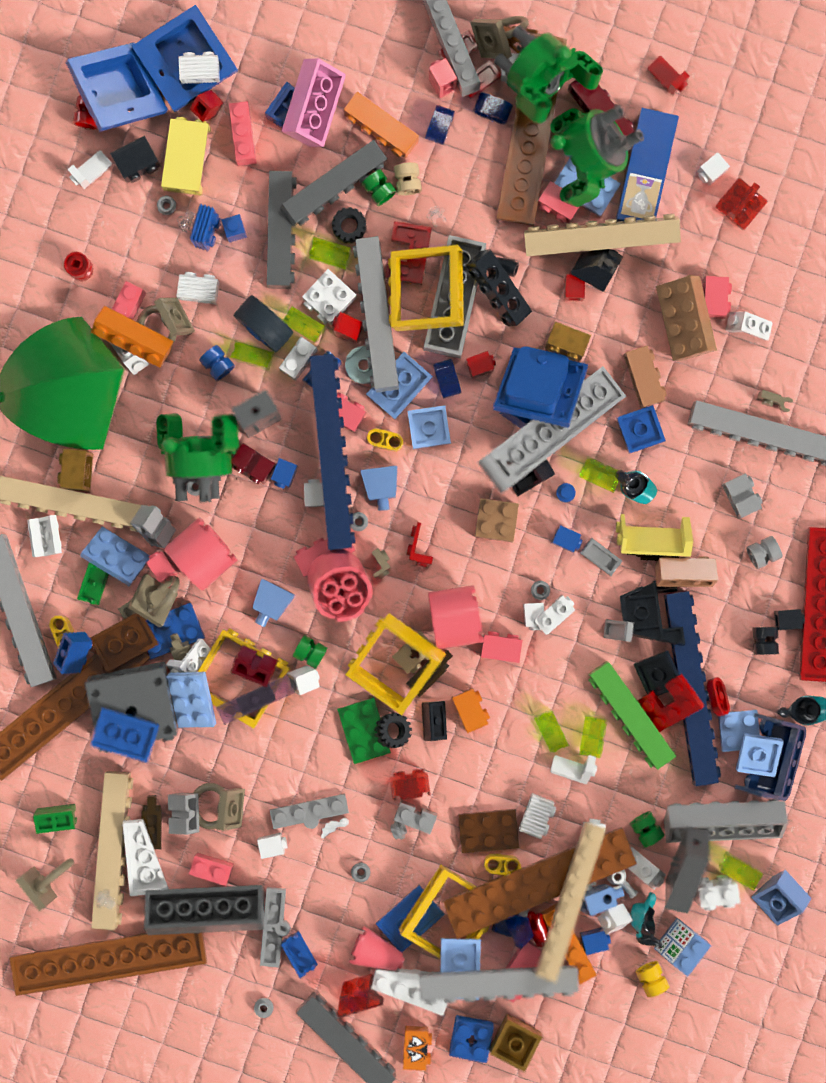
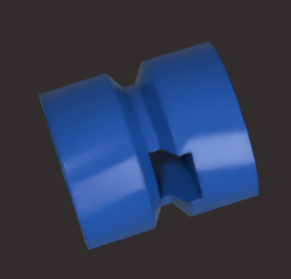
[199,345,235,381]

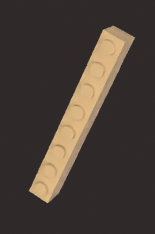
[524,214,681,256]
[0,476,142,532]
[91,771,133,930]
[534,822,606,983]

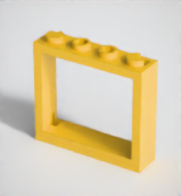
[388,245,464,331]
[346,613,446,715]
[198,628,290,729]
[398,864,490,959]

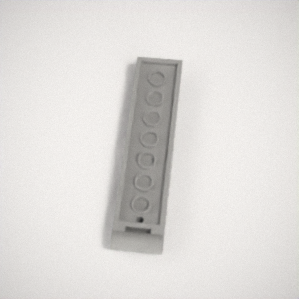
[477,366,626,494]

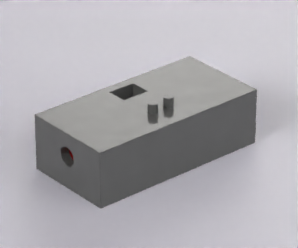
[232,389,282,438]
[665,826,710,914]

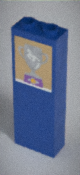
[616,108,679,222]

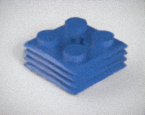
[190,204,221,251]
[449,1015,494,1063]

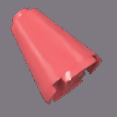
[349,926,405,971]

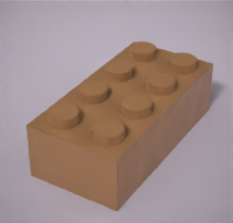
[656,275,717,361]

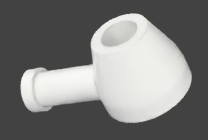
[607,870,638,899]

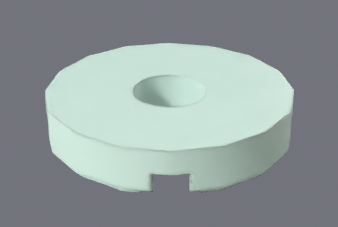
[345,346,373,384]

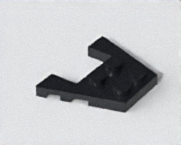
[620,580,685,646]

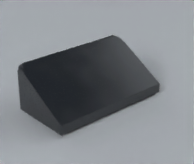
[422,701,447,741]

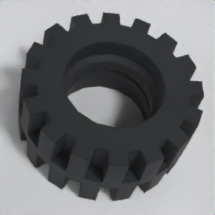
[332,207,366,244]
[375,713,412,748]

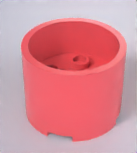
[164,517,238,591]
[307,550,372,622]
[428,585,483,649]

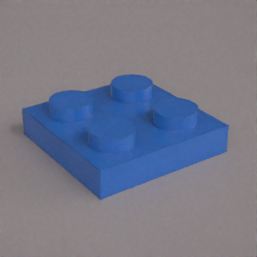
[616,405,666,454]

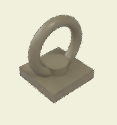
[470,16,529,59]
[137,298,195,343]
[128,574,180,627]
[193,783,245,831]
[15,858,74,912]

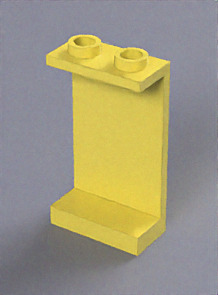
[161,117,211,196]
[616,514,693,557]

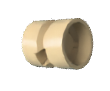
[394,162,422,196]

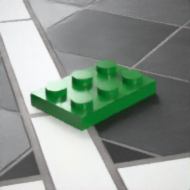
[337,698,391,764]

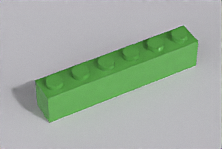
[588,661,677,770]

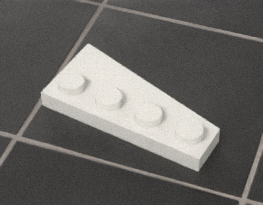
[123,819,169,896]

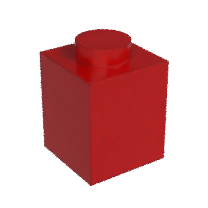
[190,90,224,122]
[564,272,585,301]
[466,351,496,379]

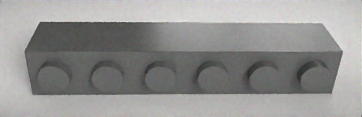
[280,140,387,227]
[267,171,297,289]
[296,992,396,1083]

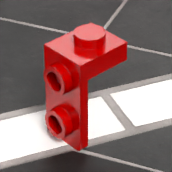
[647,56,690,96]
[406,522,433,568]

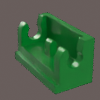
[77,563,109,605]
[33,804,77,834]

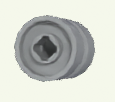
[746,536,783,569]

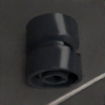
[753,627,779,655]

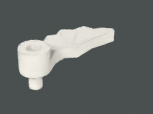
[321,818,349,839]

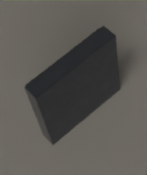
[633,650,679,696]

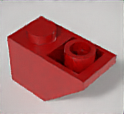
[332,312,363,343]

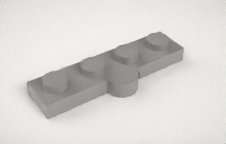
[270,793,349,829]
[260,887,291,967]

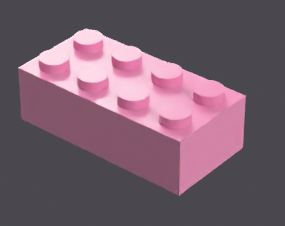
[281,58,346,147]

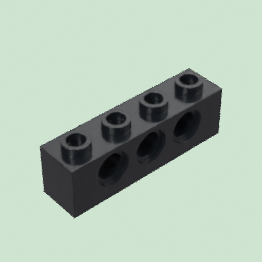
[466,249,532,326]

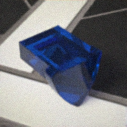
[506,916,533,949]

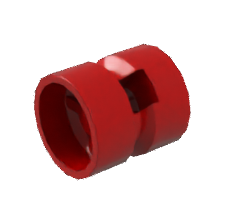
[72,95,97,130]
[64,252,94,281]

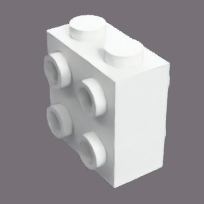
[302,269,357,325]
[695,875,740,911]

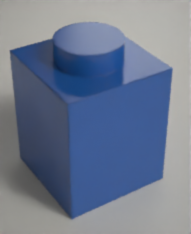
[221,214,247,243]
[271,458,298,489]
[551,525,583,553]
[580,927,611,955]

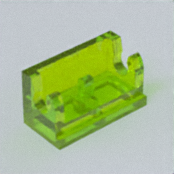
[309,237,351,270]
[283,306,325,343]
[230,342,274,371]
[579,456,619,493]
[534,709,569,753]
[579,716,608,758]
[719,851,763,891]

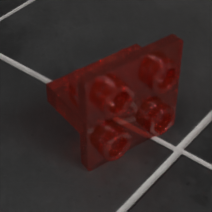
[715,178,768,230]
[337,973,384,1018]

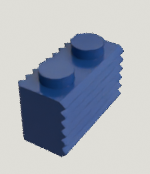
[53,632,92,674]

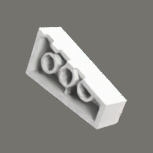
[370,968,448,1016]

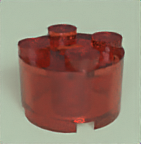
[390,769,431,801]

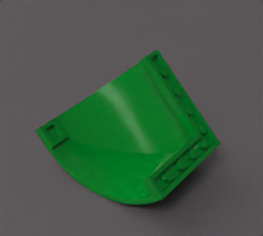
[0,317,124,450]

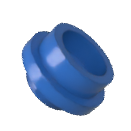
[556,483,576,502]

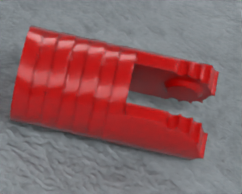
[526,911,549,947]

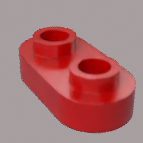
[706,677,730,716]

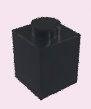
[774,609,805,630]

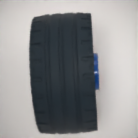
[234,295,294,353]

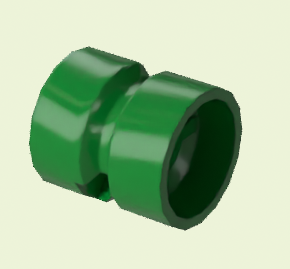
[361,170,397,206]
[293,635,328,669]
[630,811,665,848]

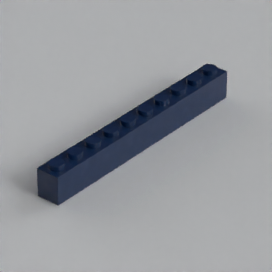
[310,354,356,550]
[664,591,721,786]

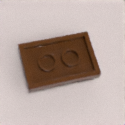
[90,613,159,672]
[458,809,519,853]

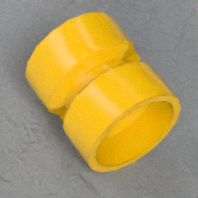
[635,961,670,998]

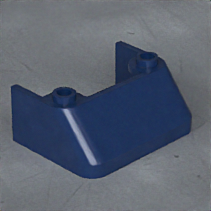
[735,713,806,801]

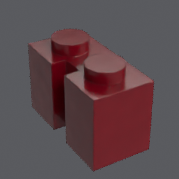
[232,443,276,484]
[231,646,278,688]

